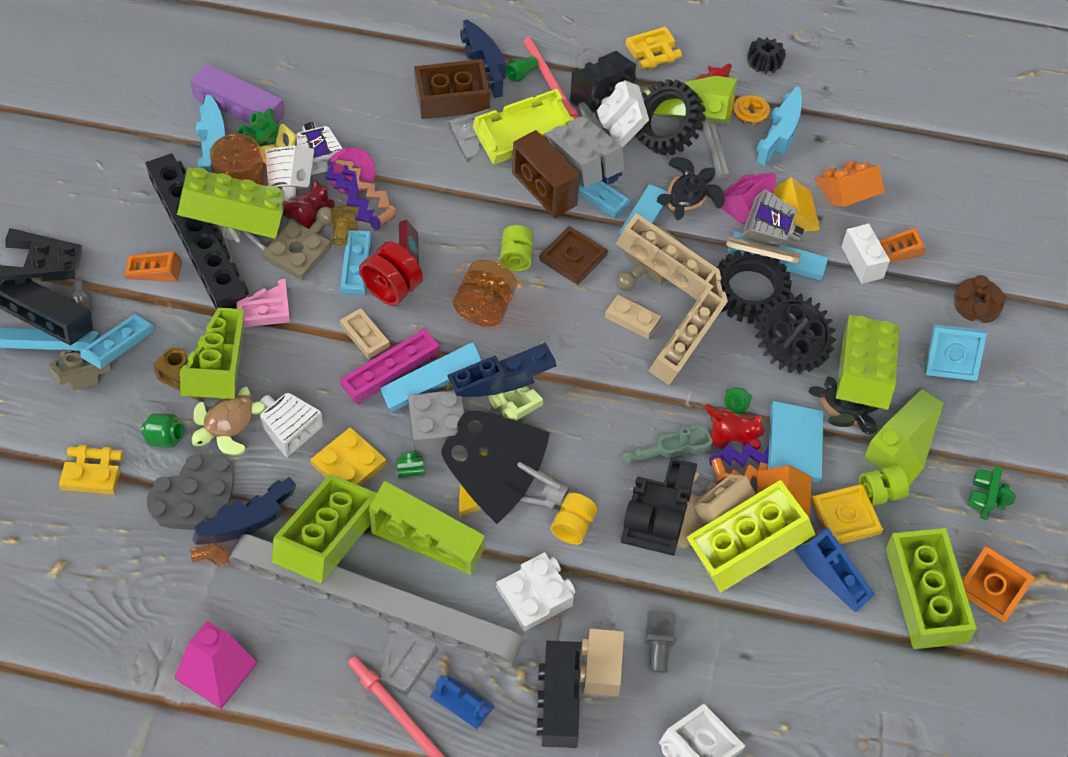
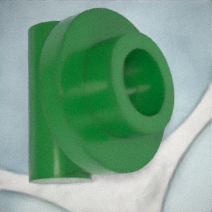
[724,387,752,413]
[396,451,425,478]

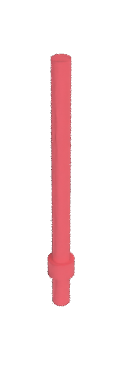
[523,37,580,119]
[348,656,445,757]

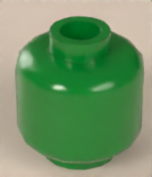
[141,413,184,448]

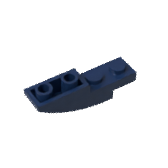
[460,19,506,98]
[447,342,557,397]
[192,477,296,545]

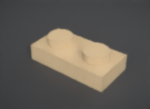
[605,295,661,339]
[340,308,390,360]

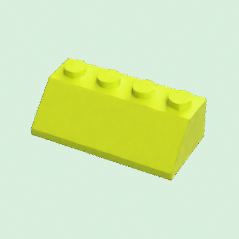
[686,480,815,593]

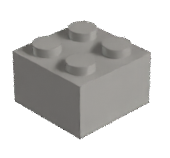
[408,390,467,456]

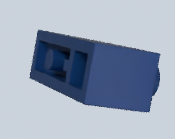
[794,527,875,612]

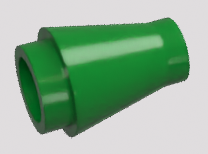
[506,56,539,82]

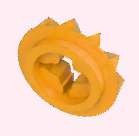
[733,95,770,126]

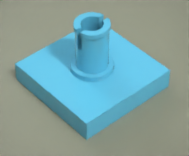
[925,324,987,381]

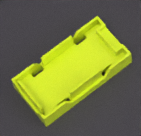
[473,89,574,165]

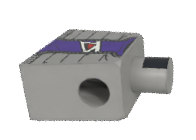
[741,189,804,247]

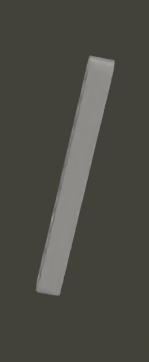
[229,534,523,667]

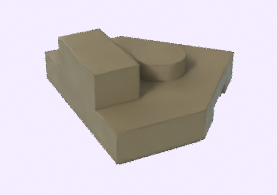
[49,350,110,390]

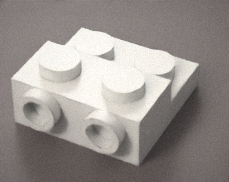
[597,80,649,147]
[496,553,575,632]
[659,704,745,757]

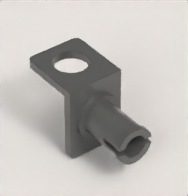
[645,610,677,673]

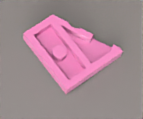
[236,279,290,328]

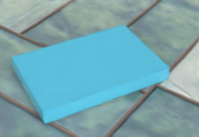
[768,401,823,483]

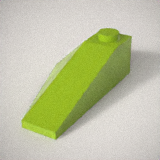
[642,76,738,125]
[864,389,944,486]

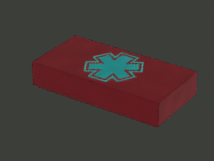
[399,219,419,264]

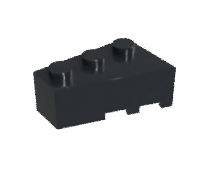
[570,51,637,113]
[536,640,582,748]

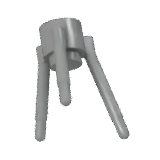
[218,225,266,264]
[517,462,570,509]

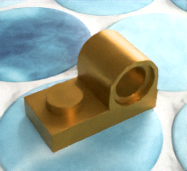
[153,347,203,401]

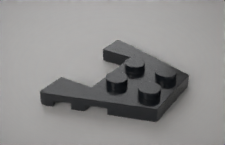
[0,228,82,285]

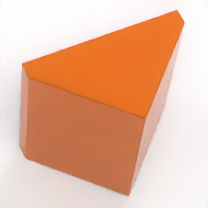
[756,465,811,519]
[962,545,1036,623]

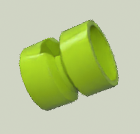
[500,225,534,272]
[859,465,909,506]

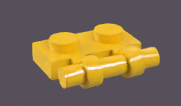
[625,26,682,70]
[59,444,123,495]

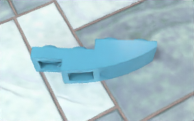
[756,86,802,166]
[196,95,228,173]

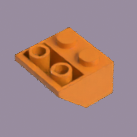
[815,161,885,207]

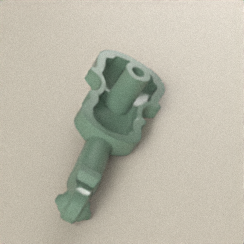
[622,425,712,464]

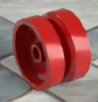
[359,241,423,306]

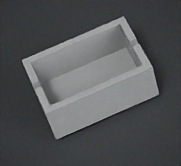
[545,116,625,188]

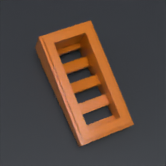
[879,227,925,263]
[124,251,182,282]

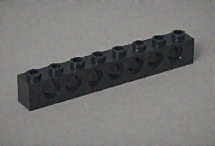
[145,153,249,310]

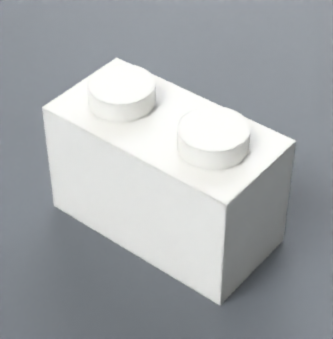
[841,224,890,284]

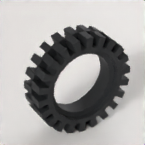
[635,79,706,155]
[717,250,792,324]

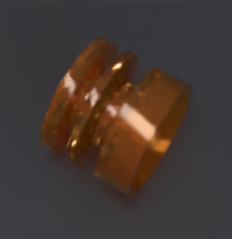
[210,134,265,185]
[453,260,517,327]

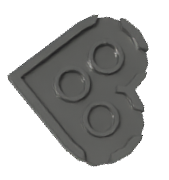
[147,454,234,530]

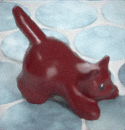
[282,180,335,229]

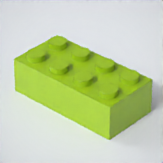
[177,167,285,239]
[836,314,899,410]
[272,474,377,584]
[885,528,977,649]

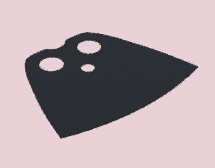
[441,411,550,524]

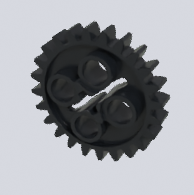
[755,293,836,374]

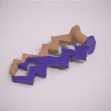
[325,160,397,231]

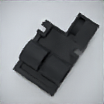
[621,458,697,556]

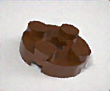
[954,275,1007,323]

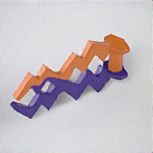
[709,443,769,485]

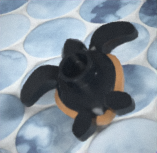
[657,157,724,220]
[808,376,879,434]

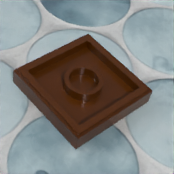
[539,226,608,285]

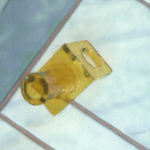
[331,205,360,247]

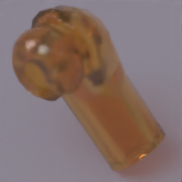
[190,543,230,566]

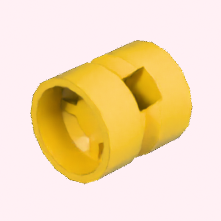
[550,493,598,545]

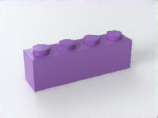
[190,64,285,123]

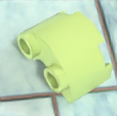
[488,386,543,421]

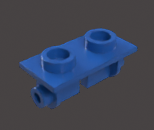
[430,674,494,730]

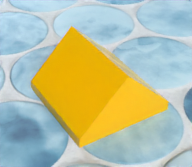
[774,177,820,232]

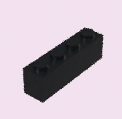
[0,278,93,346]

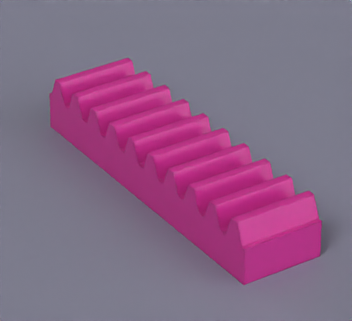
[340,329,440,405]

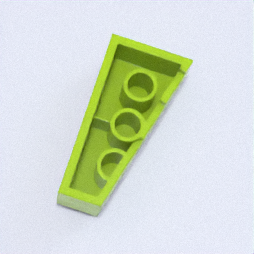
[180,308,244,399]
[369,480,485,575]

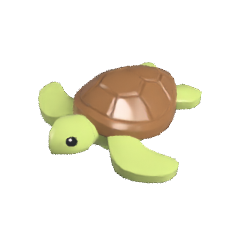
[192,387,266,456]

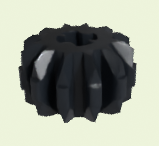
[747,37,786,74]

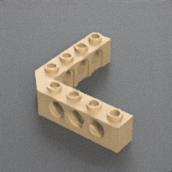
[616,213,728,385]

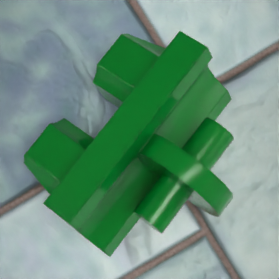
[237,108,279,153]
[968,465,1016,520]

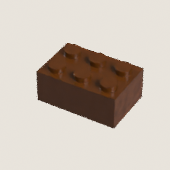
[414,59,490,119]
[512,130,580,219]

